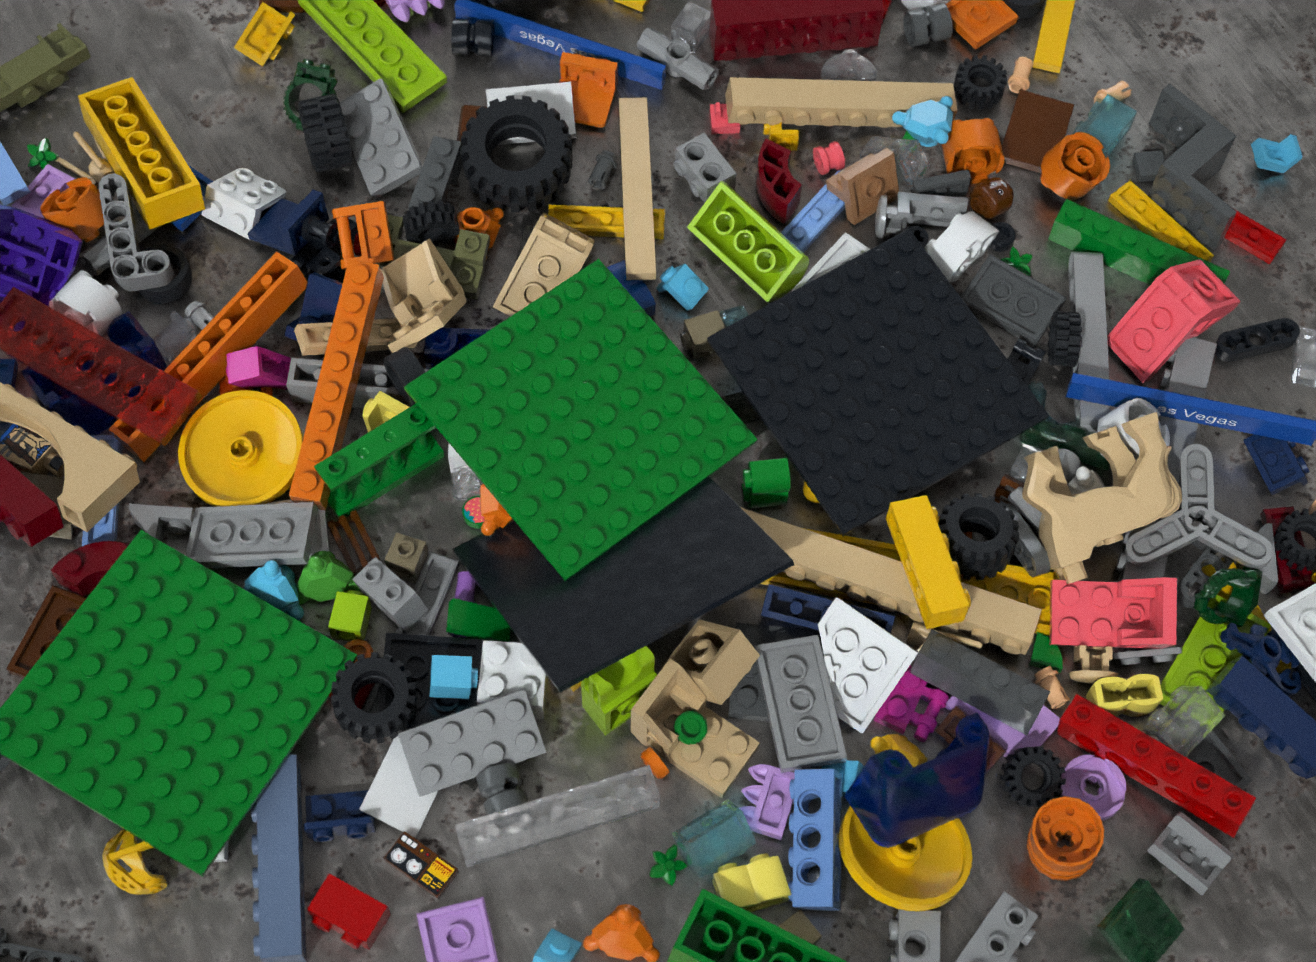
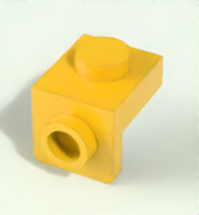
[763,121,799,151]

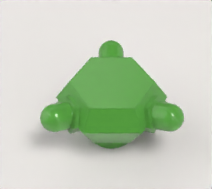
[296,551,361,605]

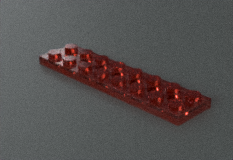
[0,287,202,446]

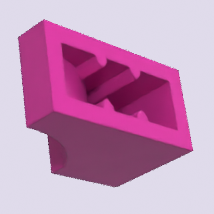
[226,346,291,390]

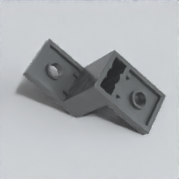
[1148,83,1237,250]

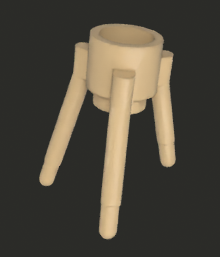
[55,132,116,187]
[906,621,982,655]

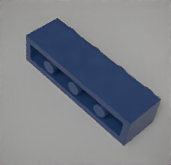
[761,581,895,633]
[1206,656,1316,779]

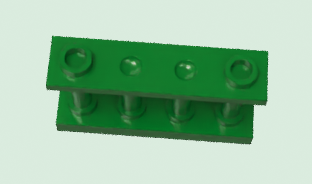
[314,404,445,519]

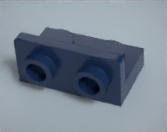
[1243,435,1310,495]
[304,790,376,842]

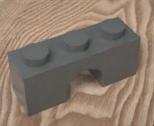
[408,136,463,211]

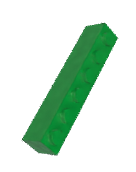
[1048,199,1230,285]

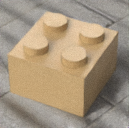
[661,620,760,705]

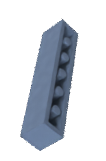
[251,754,307,962]

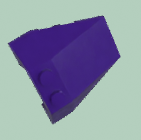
[0,204,83,345]

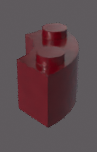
[756,138,802,224]
[50,541,129,598]

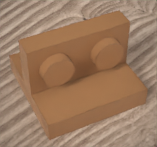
[826,148,899,225]

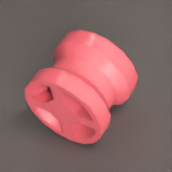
[813,141,845,175]

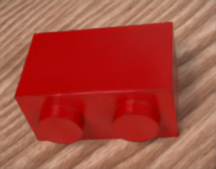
[307,873,391,950]

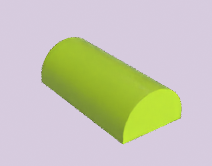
[687,181,809,303]

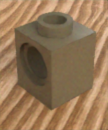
[680,310,726,360]
[384,532,428,584]

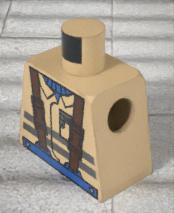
[0,423,65,477]

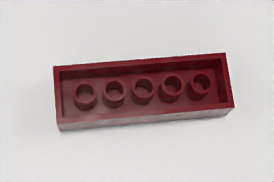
[709,0,884,61]

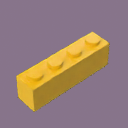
[886,495,971,629]

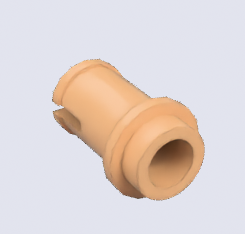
[1008,57,1033,94]
[1094,81,1131,111]
[1034,666,1071,710]

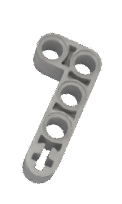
[99,174,174,292]

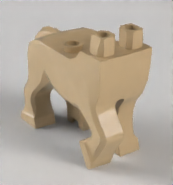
[1022,412,1182,584]

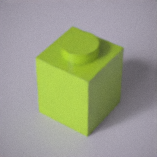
[328,590,372,641]

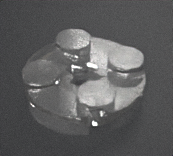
[821,49,878,81]

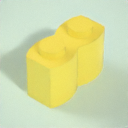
[1086,674,1163,717]
[712,853,791,913]

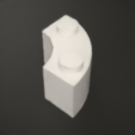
[924,211,999,282]

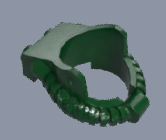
[283,59,338,131]
[1194,566,1263,627]

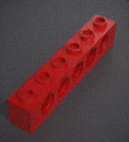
[1057,694,1256,838]

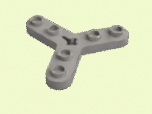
[1125,444,1273,569]

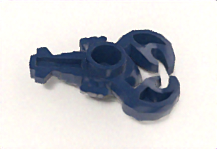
[1221,623,1301,696]

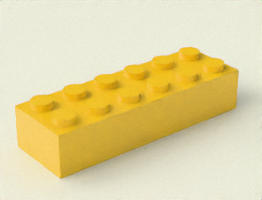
[78,77,205,230]

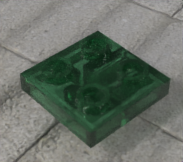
[1097,878,1185,962]

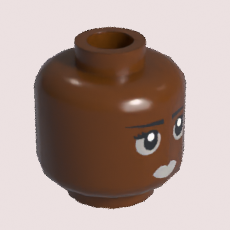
[970,177,1014,219]

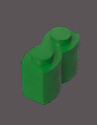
[741,458,791,509]

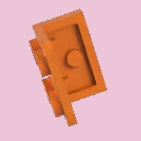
[559,52,618,128]

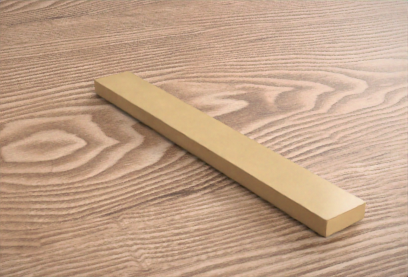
[619,97,656,280]

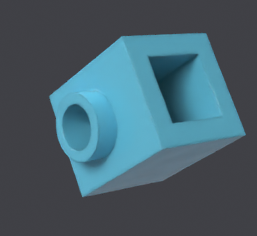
[429,655,478,699]

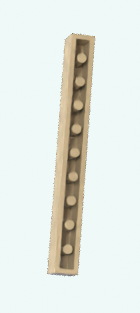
[740,507,1042,655]

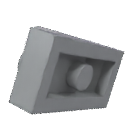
[129,503,195,542]

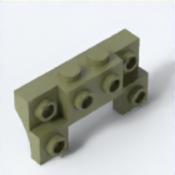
[0,23,91,112]
[378,214,490,300]

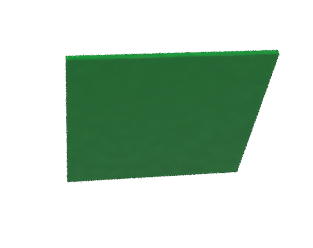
[404,259,758,581]
[0,530,357,877]

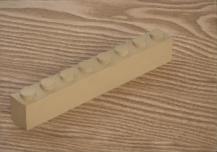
[725,77,957,128]

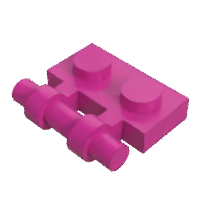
[874,666,949,742]

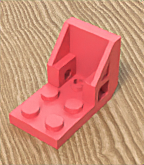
[1107,259,1241,383]
[1049,577,1177,649]

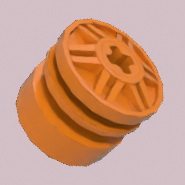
[1026,796,1104,881]

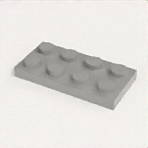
[340,78,423,199]
[185,502,318,568]
[754,635,847,773]
[398,688,547,797]

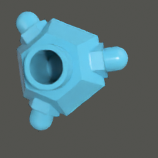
[892,96,953,147]
[243,560,304,620]

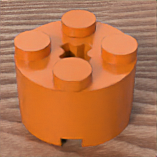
[941,118,1004,184]
[1040,132,1110,201]
[40,177,104,242]

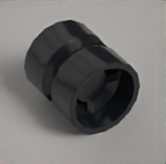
[451,17,494,57]

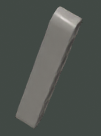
[1068,251,1111,435]

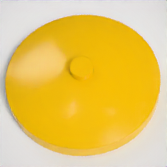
[178,390,303,507]
[839,784,972,911]

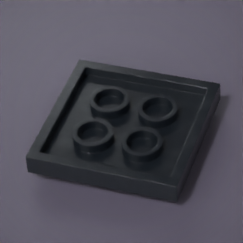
[378,633,484,731]

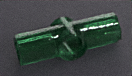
[1019,421,1110,471]

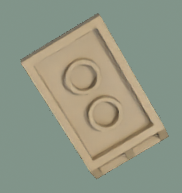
[493,212,595,317]
[381,238,467,353]
[631,658,760,798]

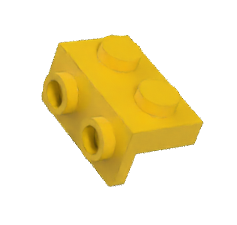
[234,2,296,67]

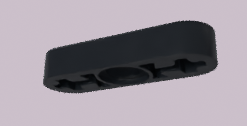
[1215,318,1300,362]

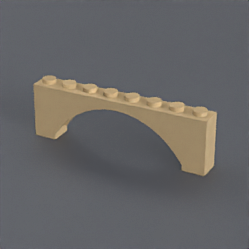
[0,382,140,532]

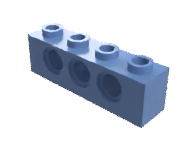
[788,769,842,911]

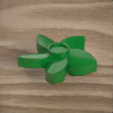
[27,138,59,170]
[1000,247,1033,276]
[649,844,687,886]

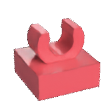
[709,102,740,134]

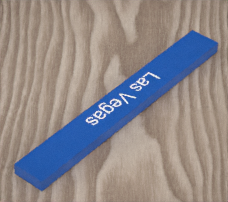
[454,0,666,90]
[1066,373,1316,446]

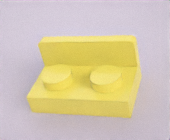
[363,391,409,432]

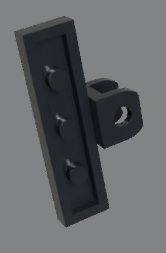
[290,218,358,283]

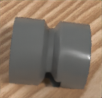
[903,3,953,47]
[476,763,530,824]

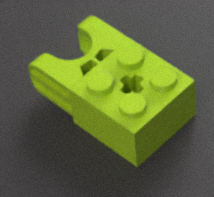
[581,646,657,736]

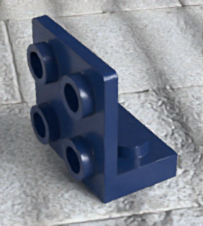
[248,189,329,256]
[285,272,343,341]

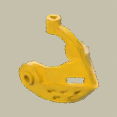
[102,829,167,895]

